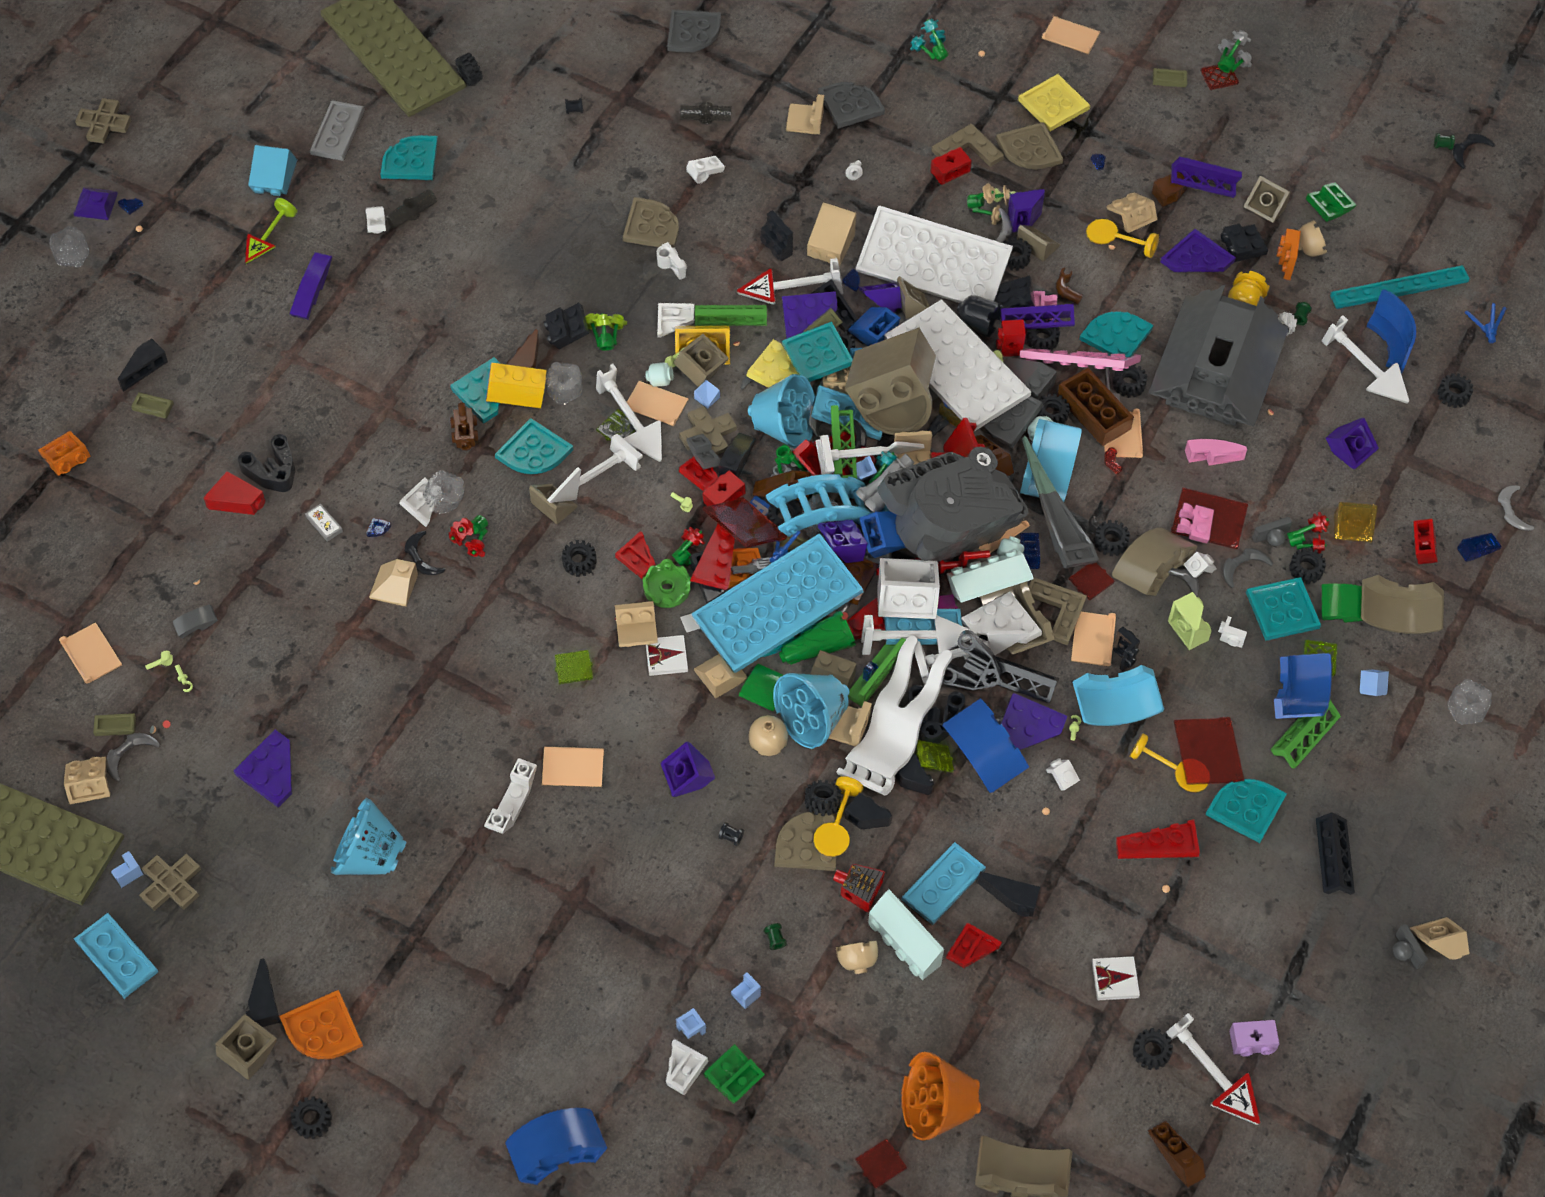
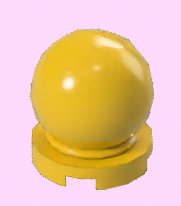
[1228,271,1270,306]

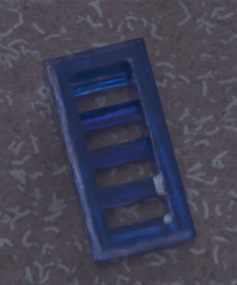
[1020,533,1041,569]
[1457,533,1502,562]

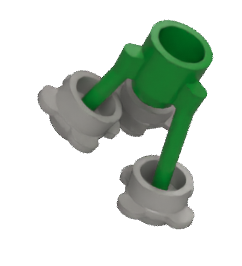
[1218,30,1252,73]
[771,444,813,477]

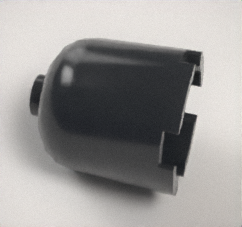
[957,295,1003,337]

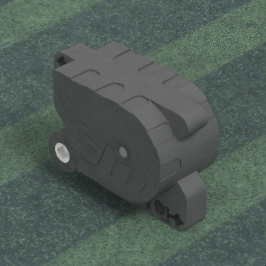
[878,447,1028,561]

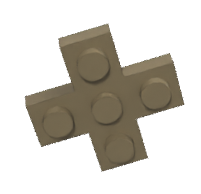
[75,98,131,143]
[679,406,737,455]
[139,854,201,911]

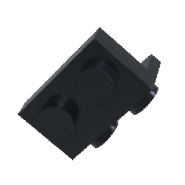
[1113,626,1140,671]

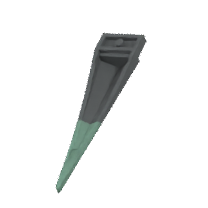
[1022,436,1099,568]

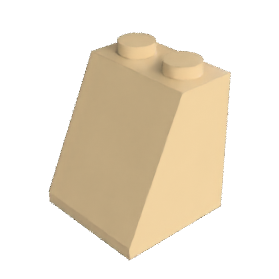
[807,202,856,266]

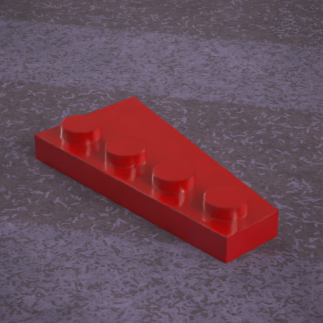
[690,523,736,590]
[1116,819,1200,859]

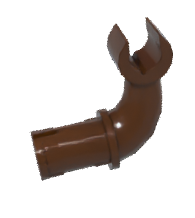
[1056,268,1083,305]

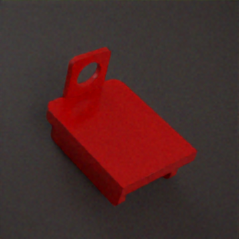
[930,418,985,458]

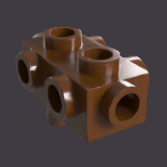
[450,402,479,450]

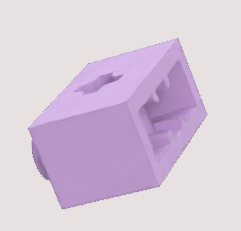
[1230,1020,1279,1056]

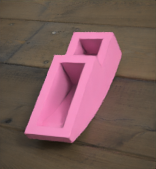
[1185,439,1247,466]

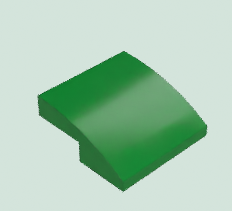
[1305,182,1356,222]
[1322,583,1363,623]
[739,664,784,712]
[703,1044,765,1104]

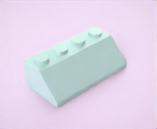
[947,549,1034,602]
[868,890,944,980]

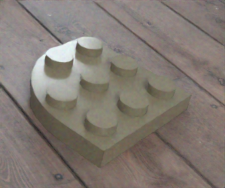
[996,122,1063,170]
[623,197,679,248]
[775,811,837,871]

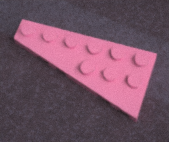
[1020,348,1141,371]

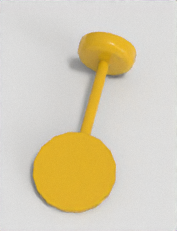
[1086,219,1159,258]
[1129,733,1210,792]
[813,777,863,857]

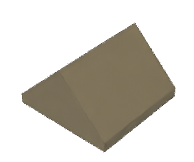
[1243,176,1291,223]
[1017,225,1060,262]
[897,276,930,319]
[529,484,578,524]

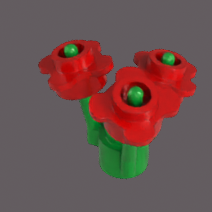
[1287,512,1330,554]
[448,515,488,557]
[672,527,707,566]

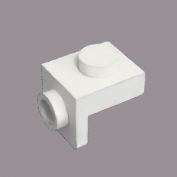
[366,206,386,234]
[1184,552,1217,578]
[1218,616,1247,648]
[1046,758,1080,790]

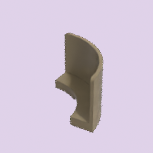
[1112,528,1198,596]
[1361,575,1444,634]
[980,581,1055,654]
[975,1136,1072,1197]

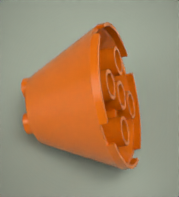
[902,1052,981,1140]

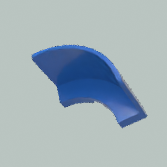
[1366,289,1416,373]
[1274,653,1332,719]
[943,698,1029,793]
[506,1108,607,1185]

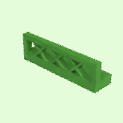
[695,305,767,326]
[831,405,857,479]
[848,638,906,707]
[1270,700,1341,768]

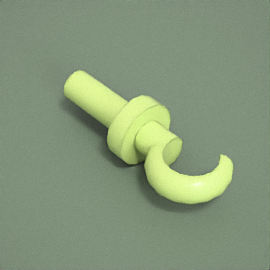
[175,665,193,692]
[1069,715,1081,741]

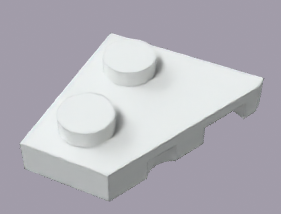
[657,303,694,337]
[399,478,439,527]
[666,1039,708,1095]

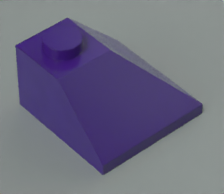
[74,187,118,220]
[859,283,902,312]
[1326,418,1379,469]
[660,742,715,797]

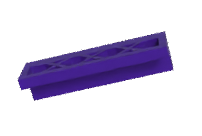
[1171,157,1242,198]
[1001,304,1075,329]

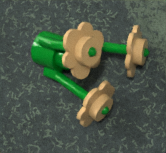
[967,183,1011,225]

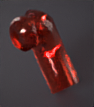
[1104,447,1123,475]

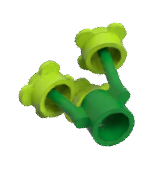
[585,313,627,351]

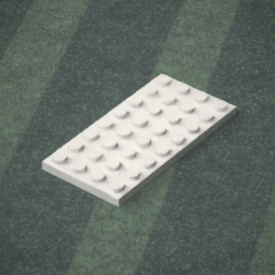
[856,205,1013,303]
[884,299,1031,431]

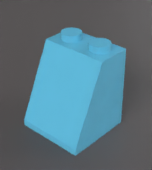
[248,145,297,196]

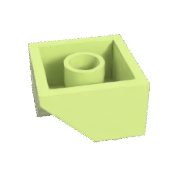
[1168,592,1211,650]

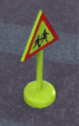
[245,198,297,264]

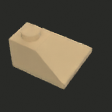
[369,559,418,607]
[694,654,748,699]
[1410,917,1469,960]

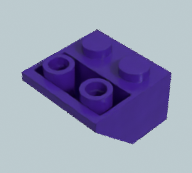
[1007,189,1045,233]
[818,520,868,563]

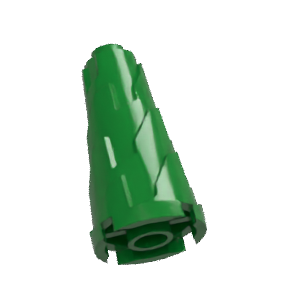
[779,611,856,665]

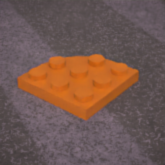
[279,990,363,1059]

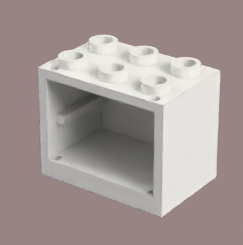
[877,558,940,619]

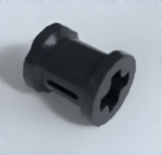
[565,98,583,114]
[718,822,744,846]

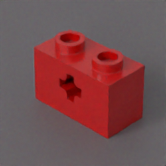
[930,147,972,185]
[996,320,1026,357]
[702,470,746,516]
[1413,519,1438,564]

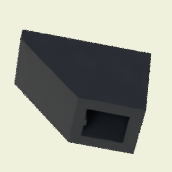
[894,753,934,795]
[845,793,892,830]

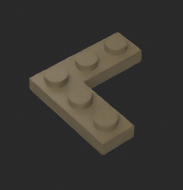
[932,123,1004,167]
[1029,577,1087,645]

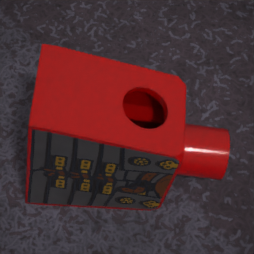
[833,864,885,912]

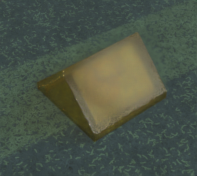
[1334,502,1377,542]

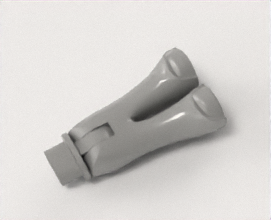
[856,453,915,513]

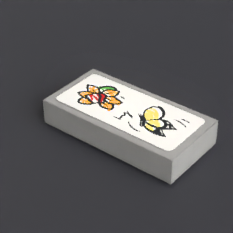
[305,504,343,542]

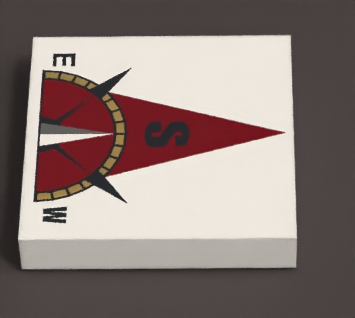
[646,635,688,676]
[1092,956,1140,1000]

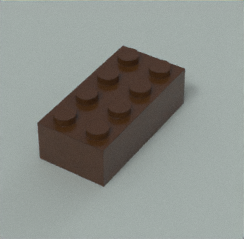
[1057,368,1134,447]

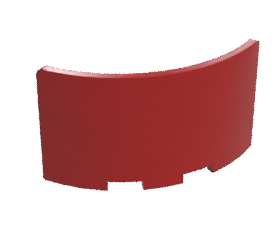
[792,428,877,476]

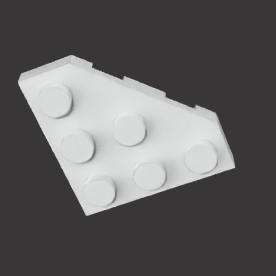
[961,592,1042,644]

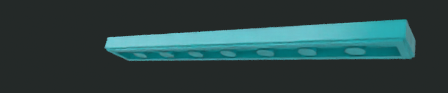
[1330,265,1470,309]

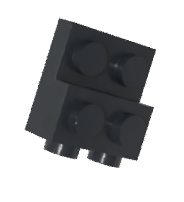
[760,210,793,261]
[1221,223,1268,262]
[996,275,1035,309]
[543,302,589,349]

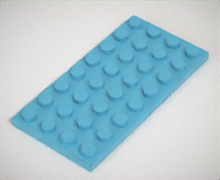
[692,533,863,673]

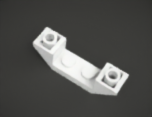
[484,758,537,834]

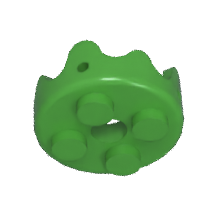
[643,559,691,608]

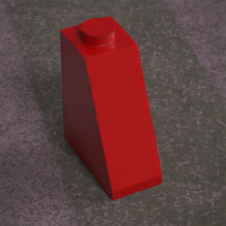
[203,471,266,515]

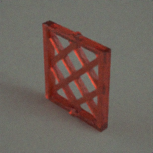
[1200,65,1239,90]

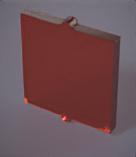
[1069,563,1115,600]
[855,1139,907,1189]

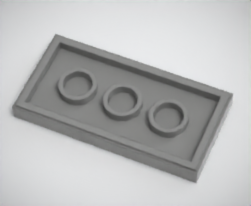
[310,100,365,161]

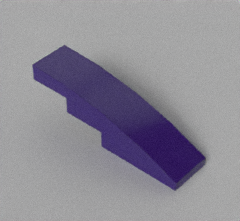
[290,252,332,320]

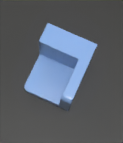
[848,456,877,481]
[1360,669,1389,696]
[111,851,143,888]
[731,973,761,1009]
[676,1008,706,1039]

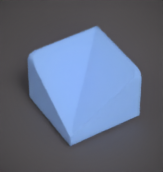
[694,380,720,409]

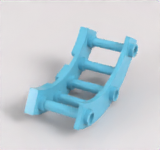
[766,474,874,536]

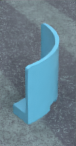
[1020,419,1082,502]
[1072,665,1164,726]

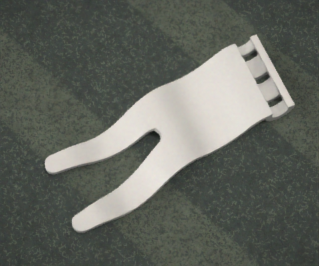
[836,636,953,795]

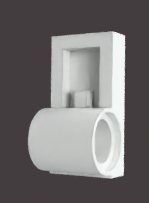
[687,156,725,184]
[657,242,687,280]

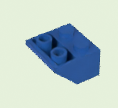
[848,307,900,346]
[859,511,906,558]

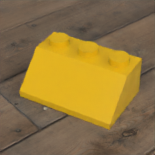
[675,326,730,365]
[486,363,547,409]

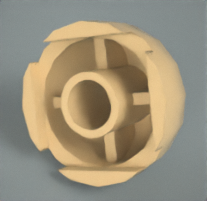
[1298,220,1327,257]
[749,715,788,756]
[836,941,878,974]

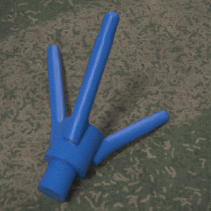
[1465,303,1506,343]
[770,530,801,563]

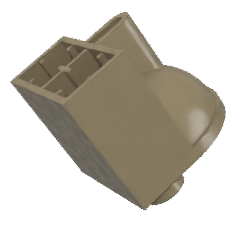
[845,327,936,435]

